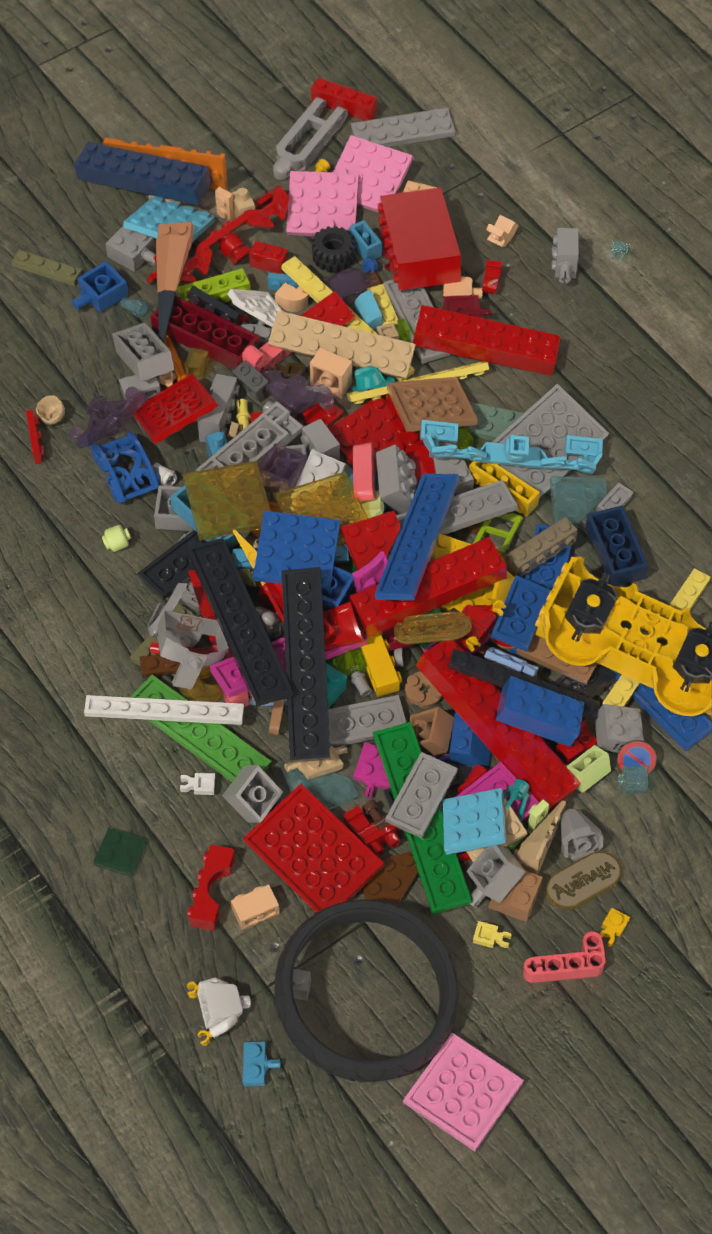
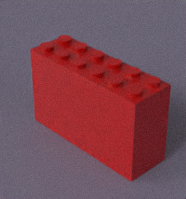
[377,187,461,290]

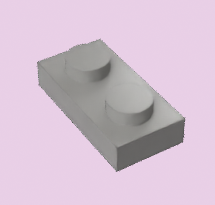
[596,483,634,511]

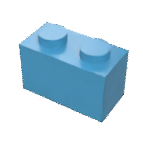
[349,220,382,259]

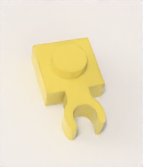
[473,921,511,948]

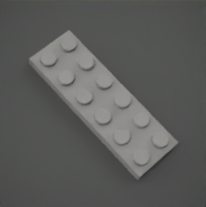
[351,108,455,147]
[383,279,453,364]

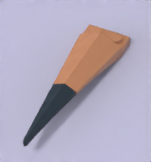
[156,222,194,343]

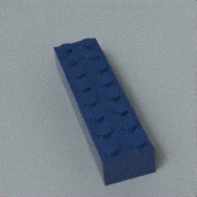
[74,142,212,205]

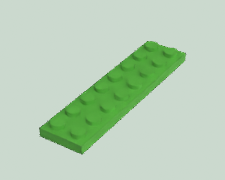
[129,675,272,782]

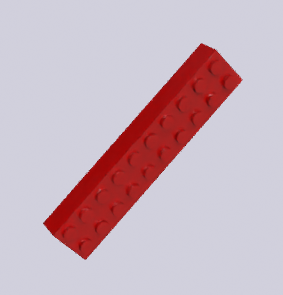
[416,639,581,812]

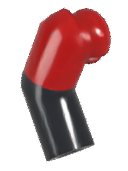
[231,305,249,324]

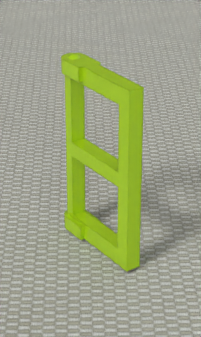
[473,513,523,555]

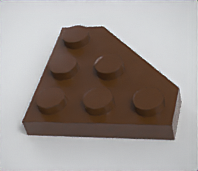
[362,851,418,906]

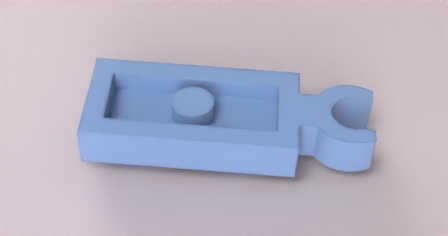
[484,647,539,677]

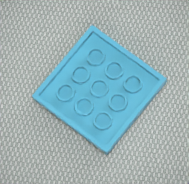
[123,196,215,242]

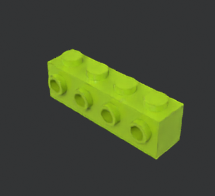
[177,268,250,308]

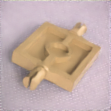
[284,744,348,780]

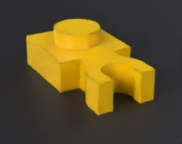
[599,908,630,947]

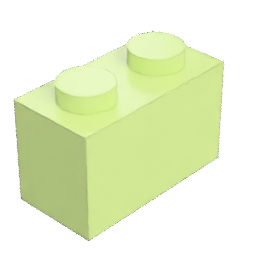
[566,745,611,793]

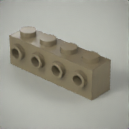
[505,517,577,577]

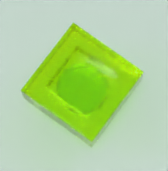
[395,318,410,343]

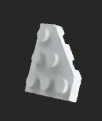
[227,289,284,327]

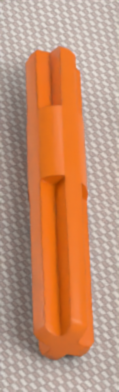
[164,335,186,381]

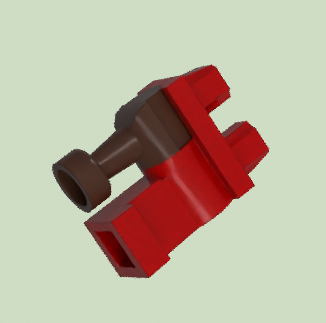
[343,800,400,857]

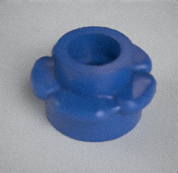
[362,258,378,273]

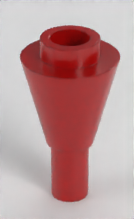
[457,765,488,793]

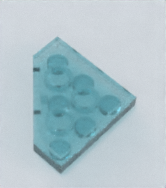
[550,476,607,527]
[280,762,358,810]

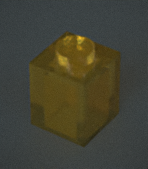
[184,348,209,379]

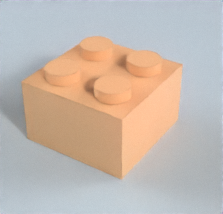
[310,348,352,398]

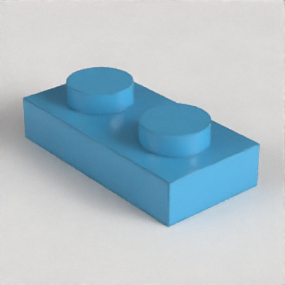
[268,273,299,291]

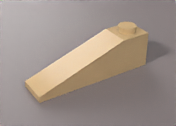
[513,800,566,875]

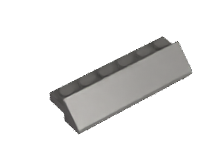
[196,402,303,498]

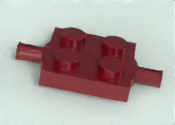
[442,295,492,318]

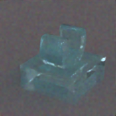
[610,241,629,261]

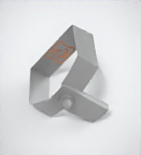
[158,610,228,689]

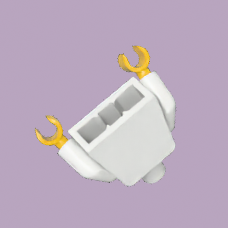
[187,978,250,1046]

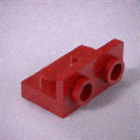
[303,394,344,428]

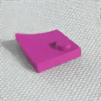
[352,551,388,593]

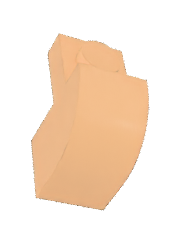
[486,215,519,247]
[275,283,310,312]

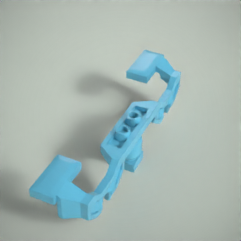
[420,420,603,474]

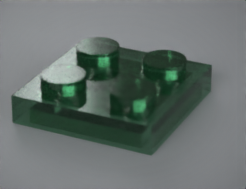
[93,828,147,878]

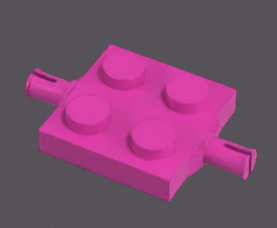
[353,742,390,798]

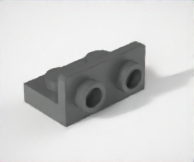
[232,361,269,403]

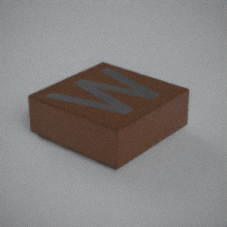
[359,271,381,292]

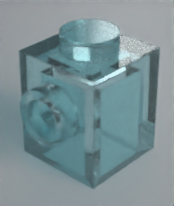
[618,766,648,793]

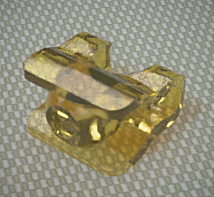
[178,666,224,702]

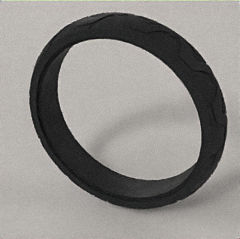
[274,899,459,1082]

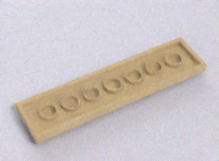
[268,310,416,380]

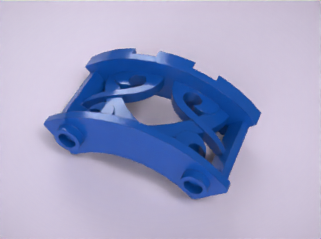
[89,431,160,503]

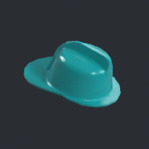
[352,366,395,391]

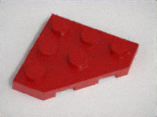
[340,511,401,571]

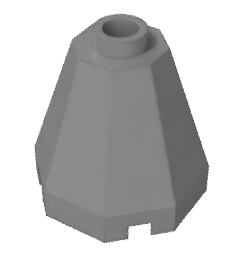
[561,809,603,861]

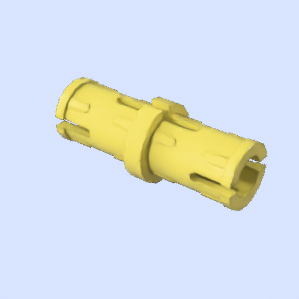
[236,399,251,432]

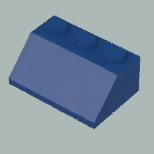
[449,711,491,768]

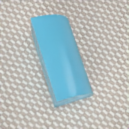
[354,290,382,331]

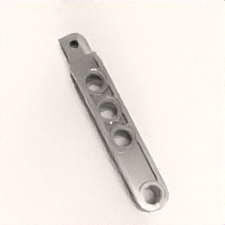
[273,97,348,180]

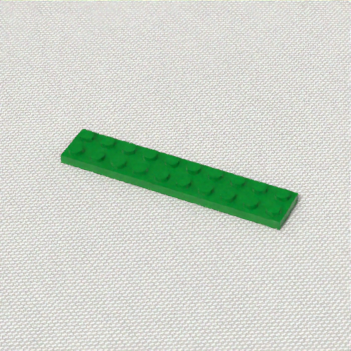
[373,722,472,915]

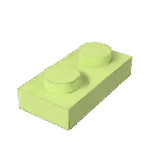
[528,800,549,834]

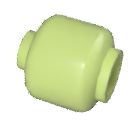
[102,525,131,552]

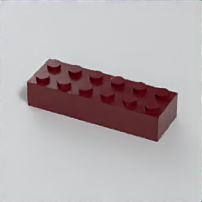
[150,295,260,370]

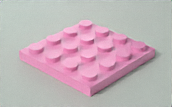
[333,135,413,212]
[286,171,358,236]
[403,1033,524,1151]

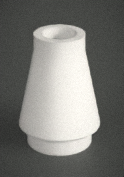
[152,463,177,486]

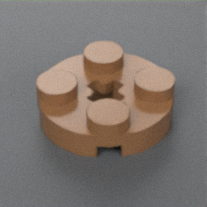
[405,671,443,709]

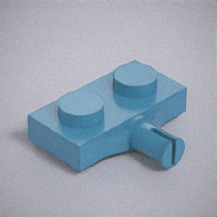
[243,1042,281,1086]

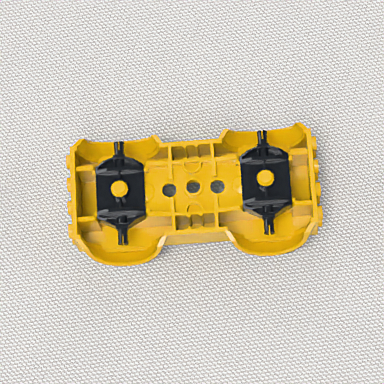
[535,556,712,716]

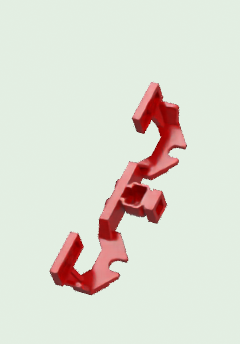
[146,185,290,285]

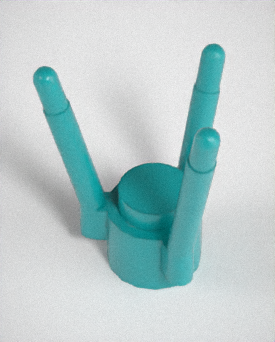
[504,779,530,822]

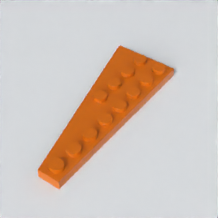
[103,138,228,191]

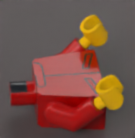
[447,600,507,652]

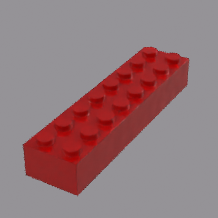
[413,305,560,376]
[350,537,507,638]

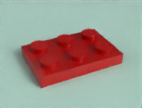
[300,291,356,327]

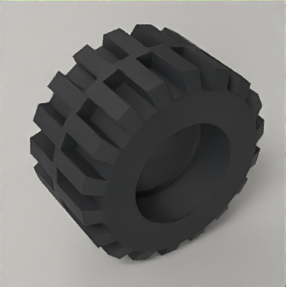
[312,226,355,273]

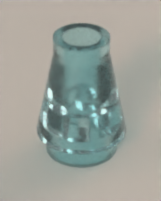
[121,297,148,317]

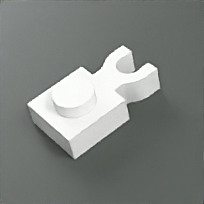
[180,773,215,795]

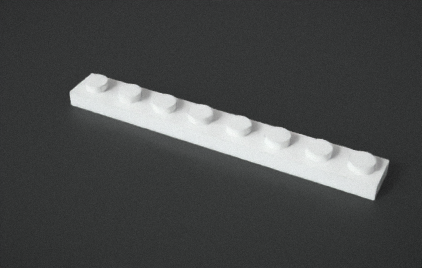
[84,695,244,725]

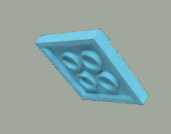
[443,788,506,854]

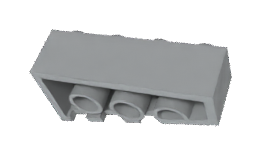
[197,374,241,443]
[433,441,474,494]

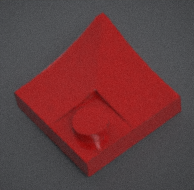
[324,602,365,651]

